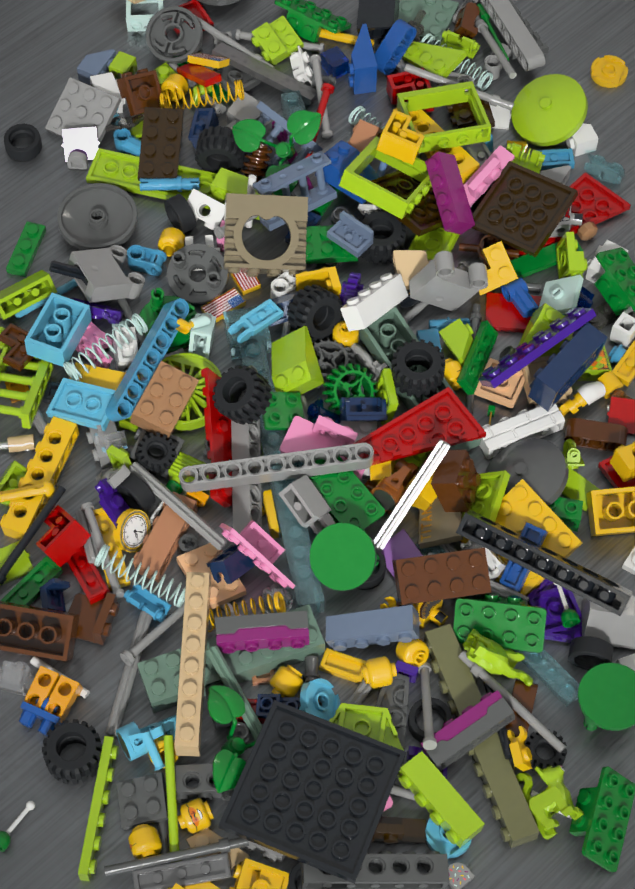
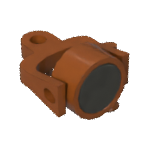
[364,458,419,515]

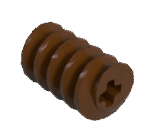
[241,142,273,182]

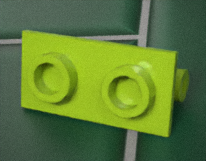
[440,30,481,59]
[562,439,585,469]

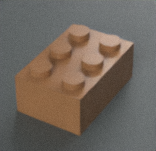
[130,361,199,440]

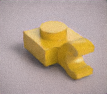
[507,726,532,772]

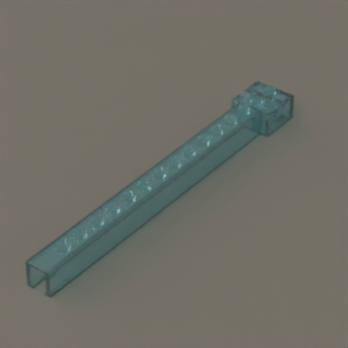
[223,306,325,613]

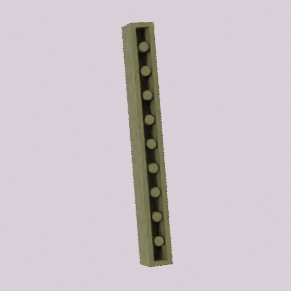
[423,624,539,848]

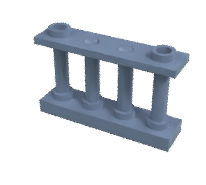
[245,101,323,167]
[252,151,337,231]

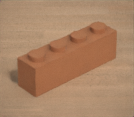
[133,492,198,582]

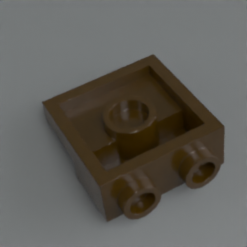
[446,99,495,129]

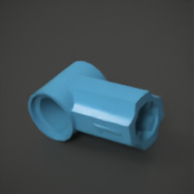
[113,128,141,157]

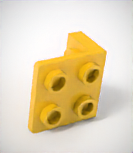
[295,266,341,299]

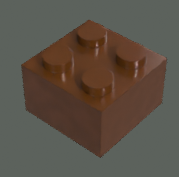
[431,450,481,512]

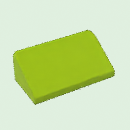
[0,460,27,507]
[561,468,600,512]

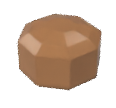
[577,222,598,241]

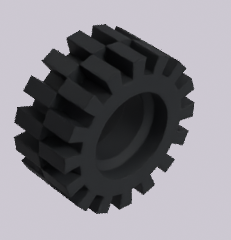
[135,432,176,475]
[525,729,567,774]

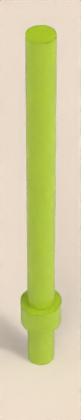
[164,735,182,863]

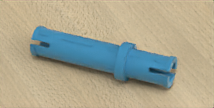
[140,176,200,192]

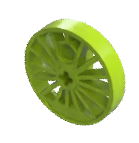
[162,353,222,431]

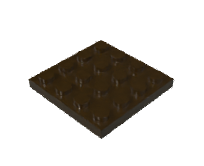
[472,161,578,258]
[371,170,472,237]

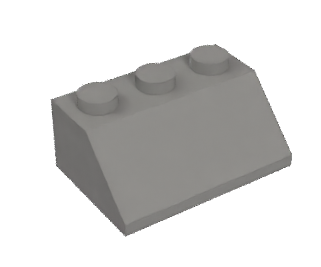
[581,596,635,649]

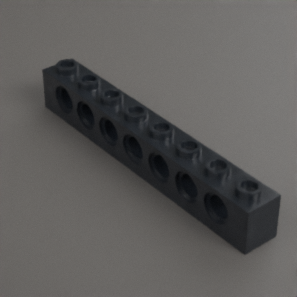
[456,510,633,616]

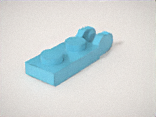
[228,299,284,344]

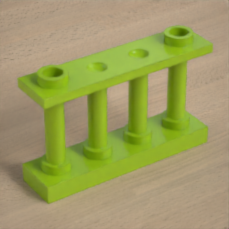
[0,346,54,429]

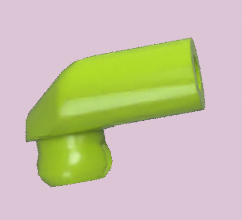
[192,84,212,105]

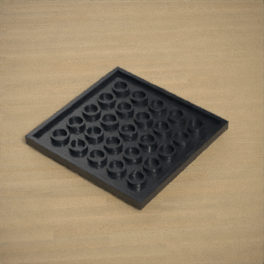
[218,700,406,884]

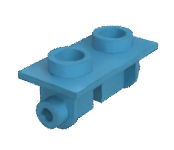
[124,582,172,623]

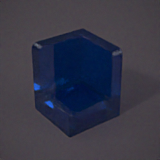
[321,46,349,79]

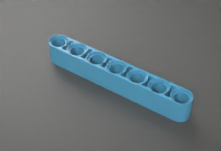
[106,298,189,422]

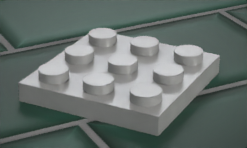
[45,77,121,147]

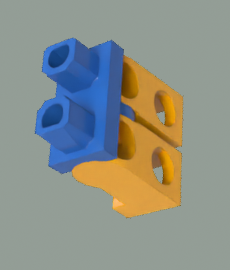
[19,666,83,736]

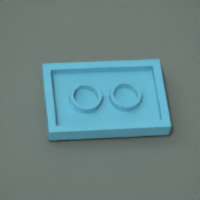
[46,378,116,431]

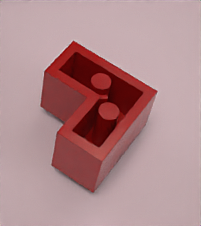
[386,68,434,113]
[36,505,91,567]

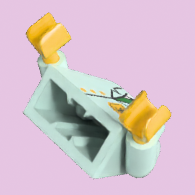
[174,313,216,370]

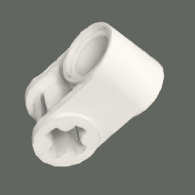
[270,272,296,299]

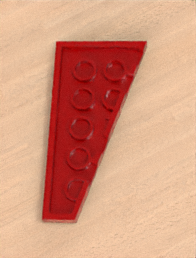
[508,172,631,256]
[201,367,232,508]
[344,387,486,465]

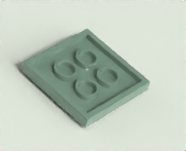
[398,0,459,46]

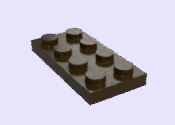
[138,107,184,181]

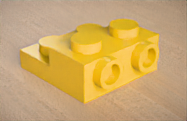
[229,858,290,889]

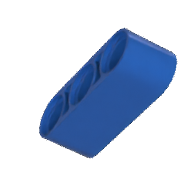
[374,19,417,75]

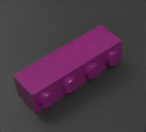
[425,151,475,234]

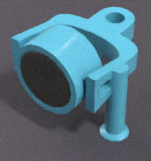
[116,715,176,771]

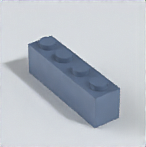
[326,605,420,651]

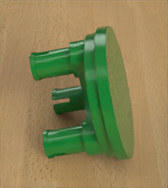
[138,288,197,354]
[310,523,380,591]
[577,663,635,731]

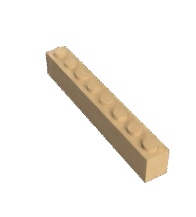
[174,572,211,756]

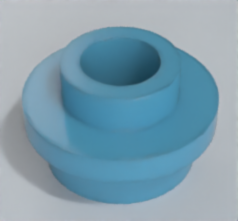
[609,344,627,363]

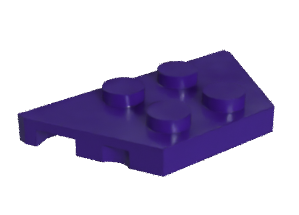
[527,579,582,643]

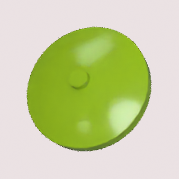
[511,74,588,146]

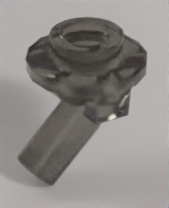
[408,9,426,37]

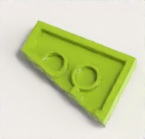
[403,41,467,78]

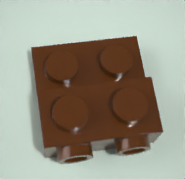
[117,68,162,116]

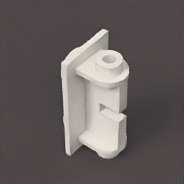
[290,46,313,85]

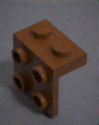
[68,592,120,645]

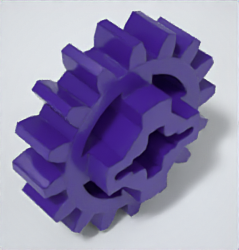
[340,272,364,305]

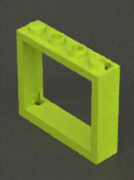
[397,81,491,153]
[339,136,432,219]

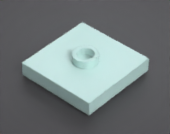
[539,275,584,314]

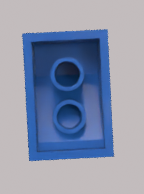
[348,24,377,95]
[315,140,380,204]

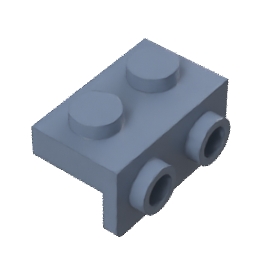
[327,211,374,258]

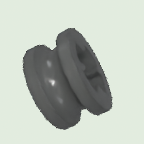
[178,534,199,554]

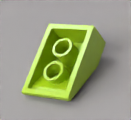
[514,303,574,357]
[271,326,324,395]

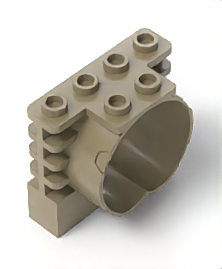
[223,193,308,278]

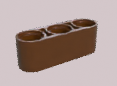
[564,418,628,452]
[505,679,538,745]

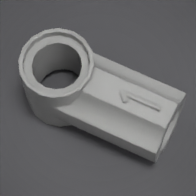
[483,43,512,80]

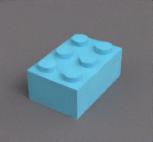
[24,293,92,367]

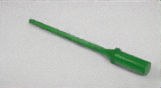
[477,4,509,61]

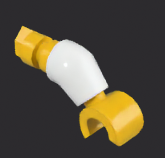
[558,371,624,417]

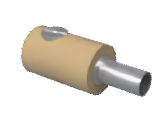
[0,434,35,453]

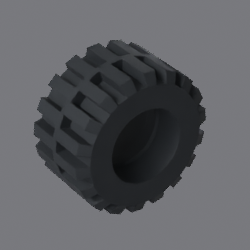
[195,126,245,173]
[359,210,406,265]
[287,284,343,341]
[391,339,445,398]
[212,365,272,425]
[42,719,102,784]

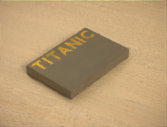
[418,497,463,549]

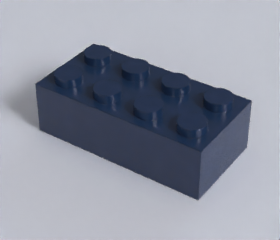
[528,322,608,411]

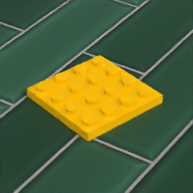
[461,479,583,596]

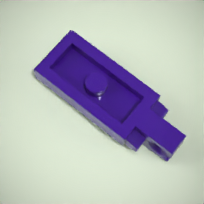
[71,298,123,324]
[95,478,130,528]

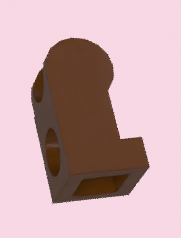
[453,2,480,39]

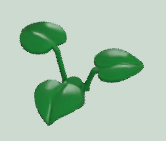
[232,110,321,196]
[207,685,256,793]

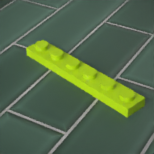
[78,736,119,882]

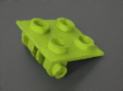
[506,142,546,174]

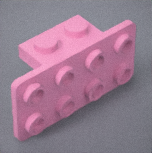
[279,415,365,480]
[219,520,295,589]

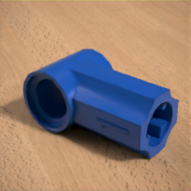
[501,277,539,318]

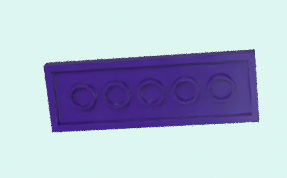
[478,307,597,388]

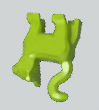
[463,628,533,686]
[515,765,584,840]

